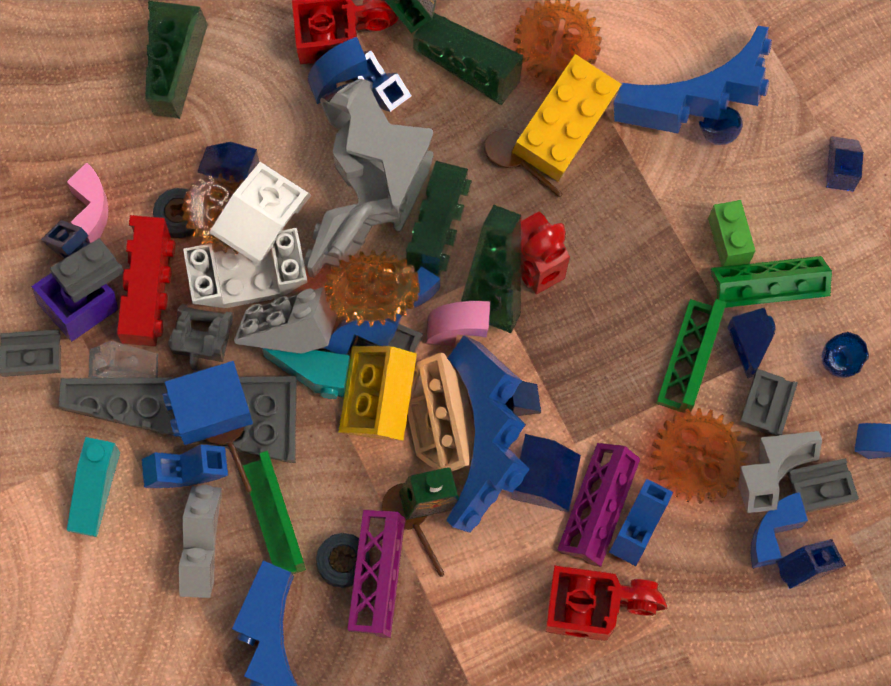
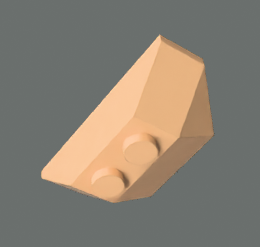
[408,352,475,471]

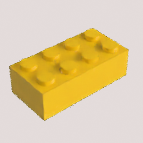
[512,54,622,182]

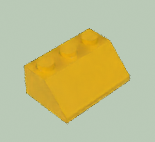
[338,346,417,441]

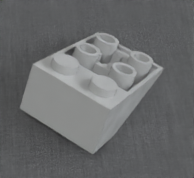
[234,287,337,354]

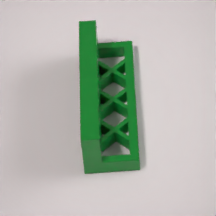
[711,256,832,308]
[656,299,727,415]
[243,450,306,574]

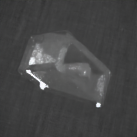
[88,341,158,378]

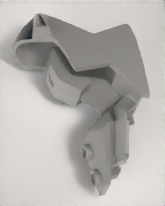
[304,78,433,278]

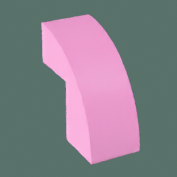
[67,163,108,244]
[426,301,490,346]

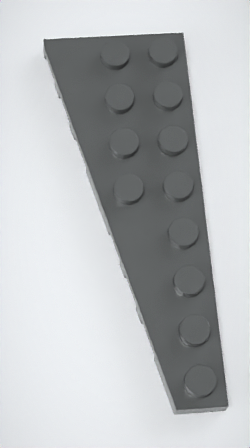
[59,376,297,463]

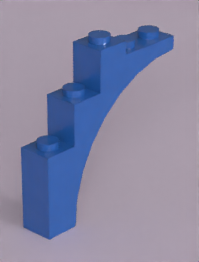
[614,25,772,134]
[446,335,530,533]
[232,560,298,686]

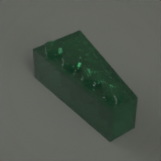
[145,0,208,119]
[413,13,523,106]
[406,161,472,278]
[461,205,521,333]

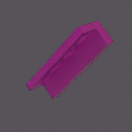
[557,443,640,567]
[348,510,405,638]

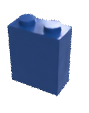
[162,361,253,445]

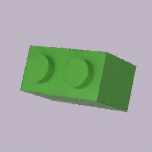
[708,200,756,267]

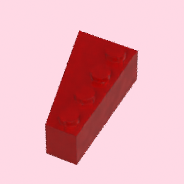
[117,215,176,347]

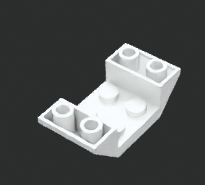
[209,162,311,264]
[183,228,307,308]

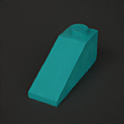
[262,348,350,399]
[67,437,121,537]

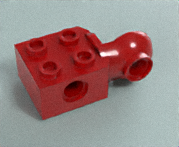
[292,0,399,65]
[505,211,570,295]
[546,565,668,641]

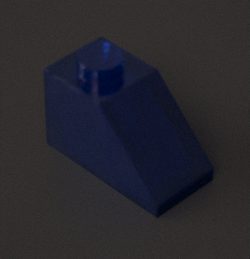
[826,136,864,192]
[197,142,259,185]
[727,307,776,379]
[776,539,846,589]

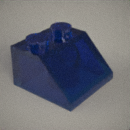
[511,434,581,512]

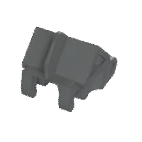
[168,304,233,371]

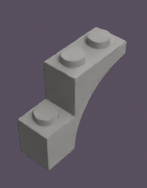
[738,431,822,513]
[179,485,222,598]

